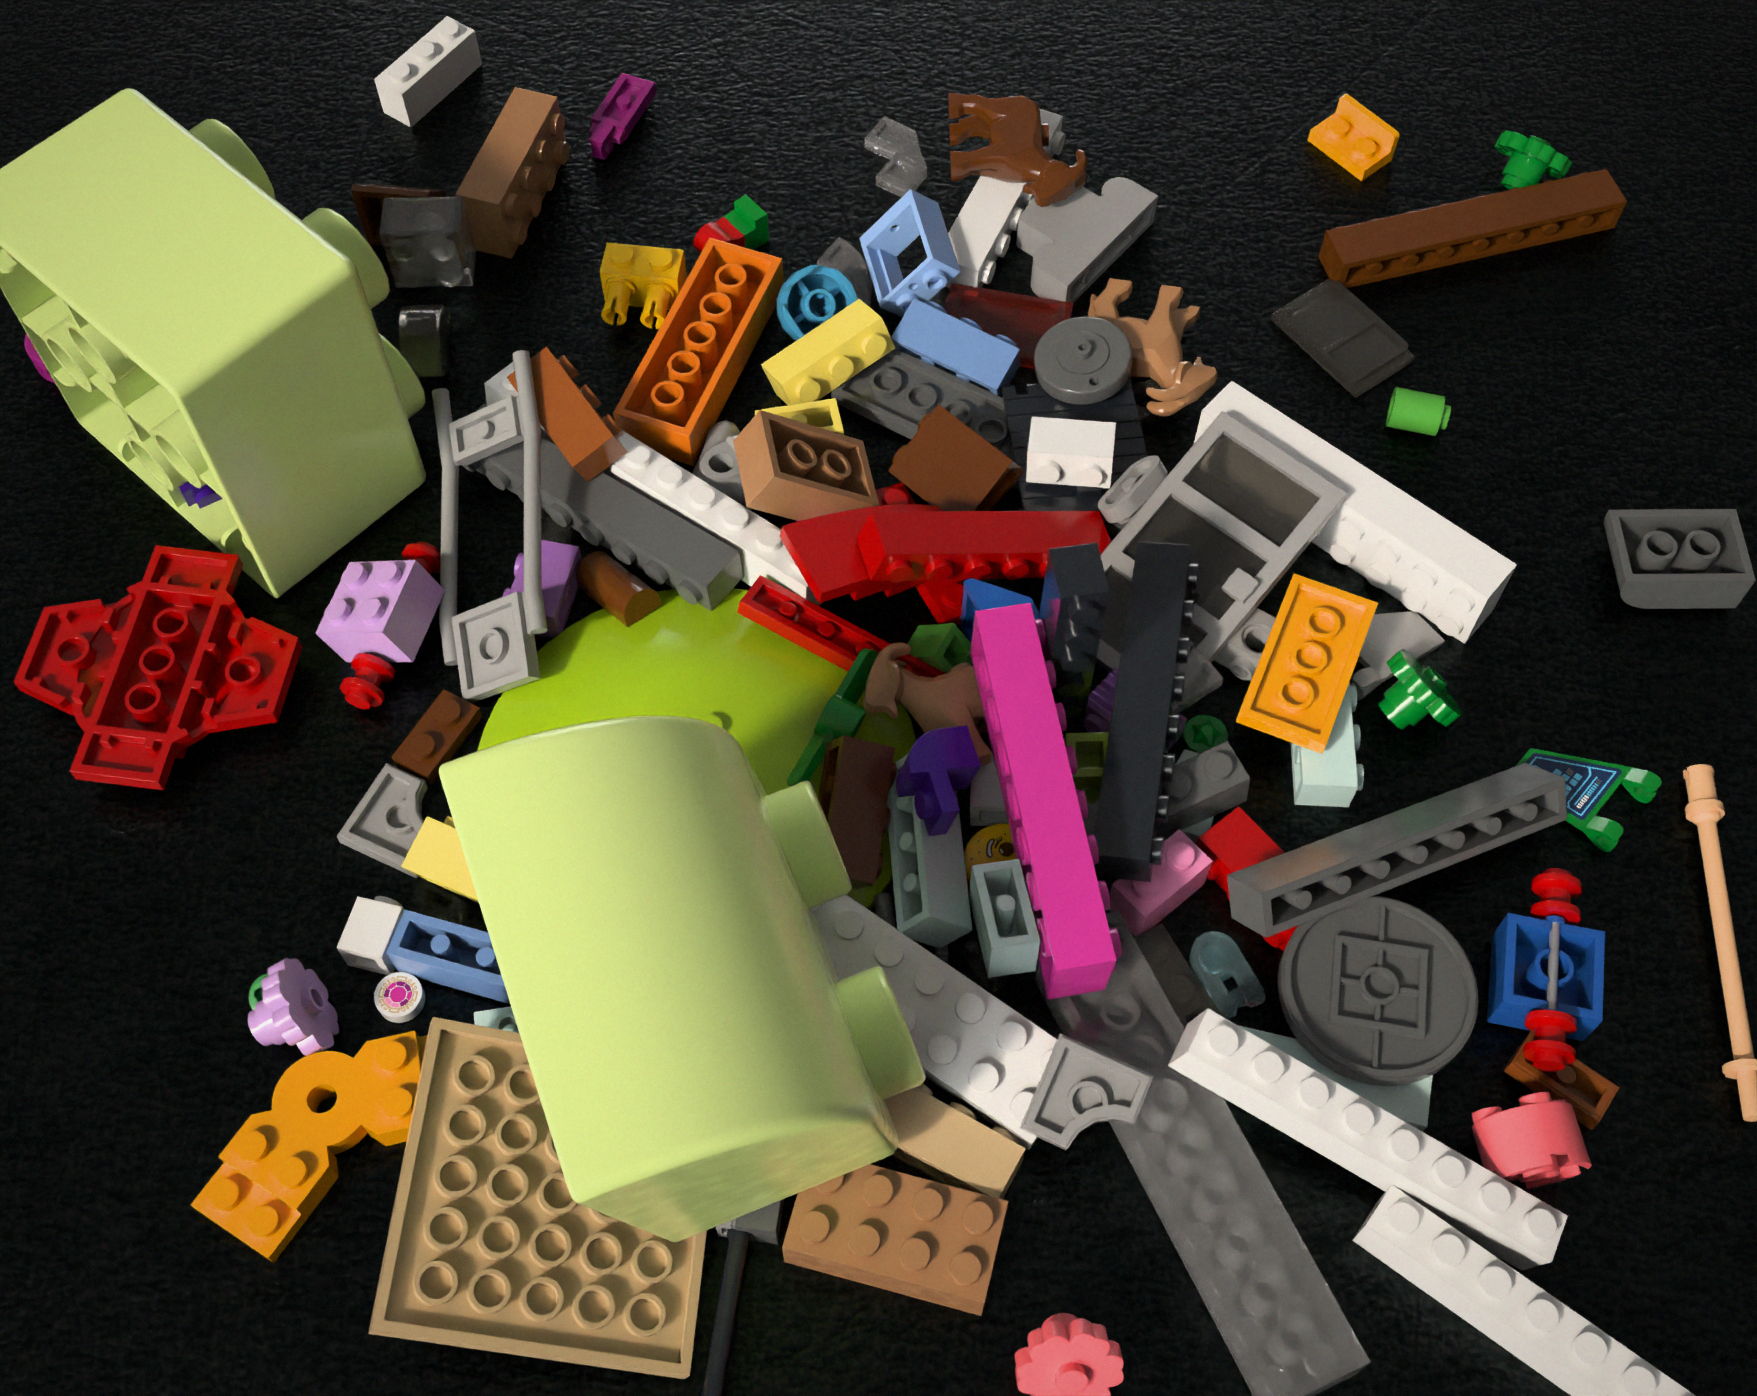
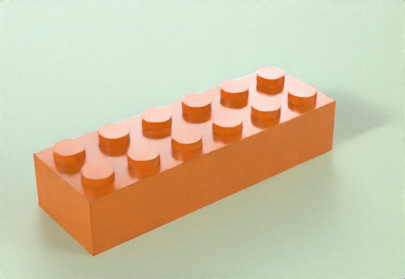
[613,238,784,466]

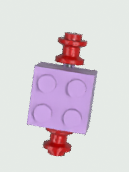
[316,542,445,709]

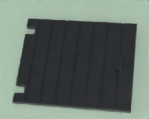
[1001,377,1148,515]

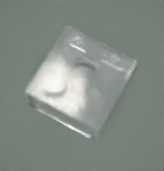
[380,196,476,288]

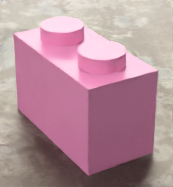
[1109,829,1213,939]

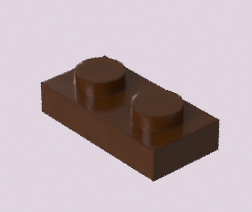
[392,689,483,785]

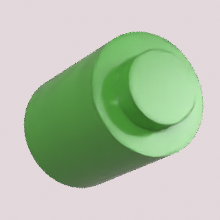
[1386,387,1451,436]

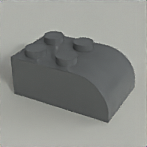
[1604,509,1756,609]

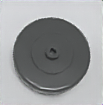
[1034,317,1132,404]

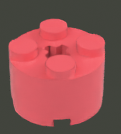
[1472,1092,1592,1189]

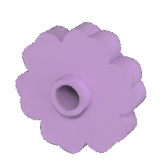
[248,958,339,1056]

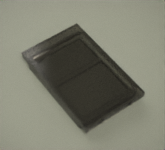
[1270,279,1415,398]

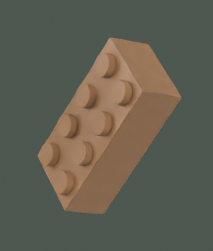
[455,87,569,259]
[782,1164,1008,1316]

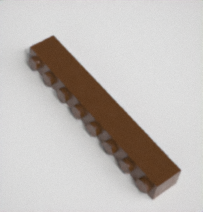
[1319,169,1627,291]

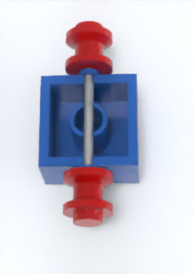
[1487,868,1605,1072]

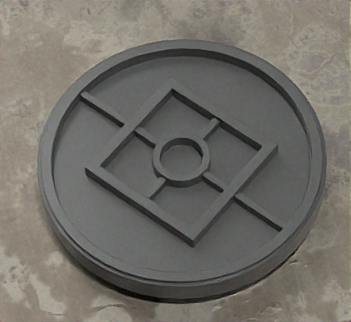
[1278,896,1478,1086]

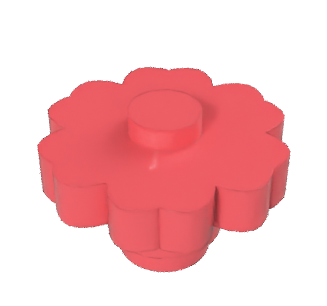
[1015,1313,1124,1396]

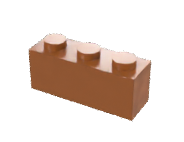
[507,346,628,483]

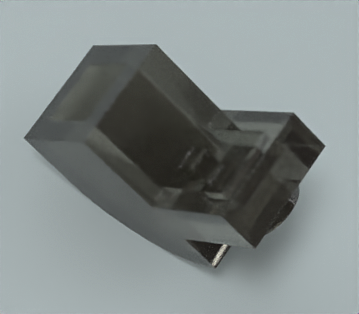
[399,304,453,377]

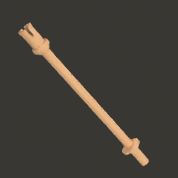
[1683,764,1757,1122]

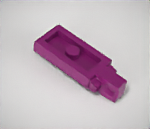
[589,73,657,160]

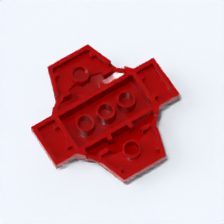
[14,545,303,790]

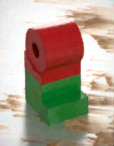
[693,194,769,254]

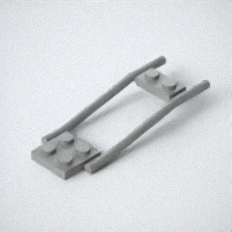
[432,350,548,702]

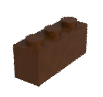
[818,735,897,889]

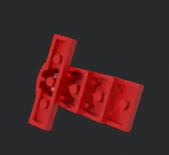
[779,482,965,626]

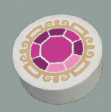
[374,972,425,1023]

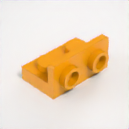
[1308,94,1399,181]

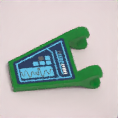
[1516,748,1662,852]

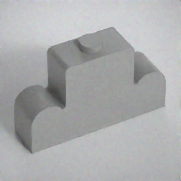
[1016,177,1158,312]

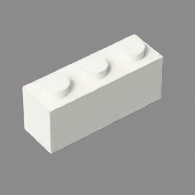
[374,16,482,127]

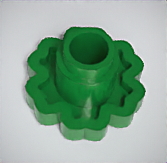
[1494,130,1572,190]
[1379,649,1463,730]

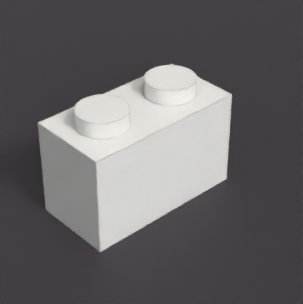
[1026,417,1116,488]

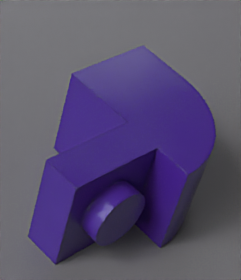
[896,726,981,836]

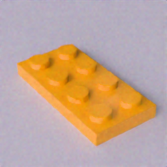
[1236,573,1378,754]

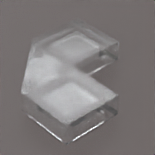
[864,116,927,197]

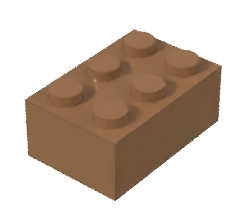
[733,410,879,521]

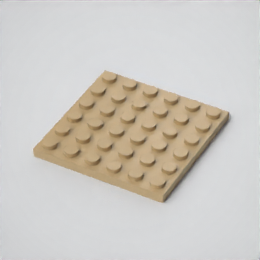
[368,1017,707,1379]

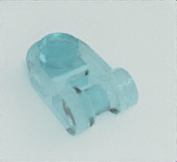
[1189,931,1266,1019]

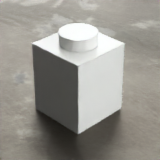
[336,896,404,975]

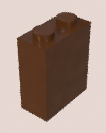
[888,404,1024,511]

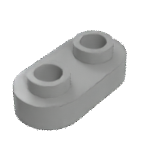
[1098,455,1168,524]

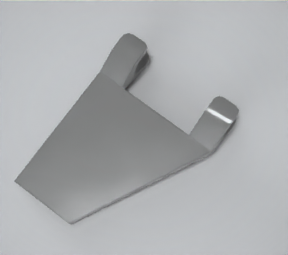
[1350,611,1445,700]

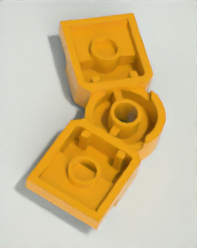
[191,1031,428,1263]

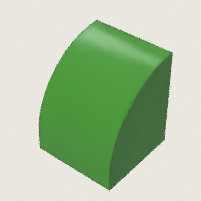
[907,623,972,673]

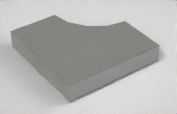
[337,763,428,879]
[1019,1033,1154,1150]

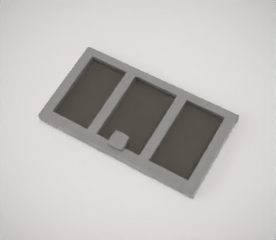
[1096,412,1347,707]

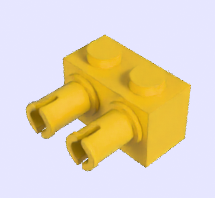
[600,243,687,329]

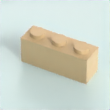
[884,1083,1026,1199]

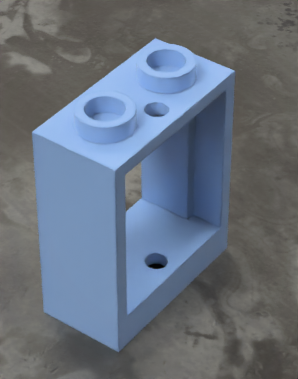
[859,189,961,317]

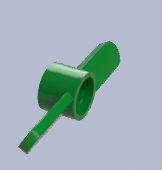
[787,648,878,786]

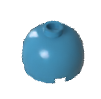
[776,265,857,341]

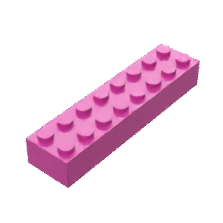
[970,603,1122,1000]

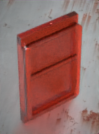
[945,283,1073,369]

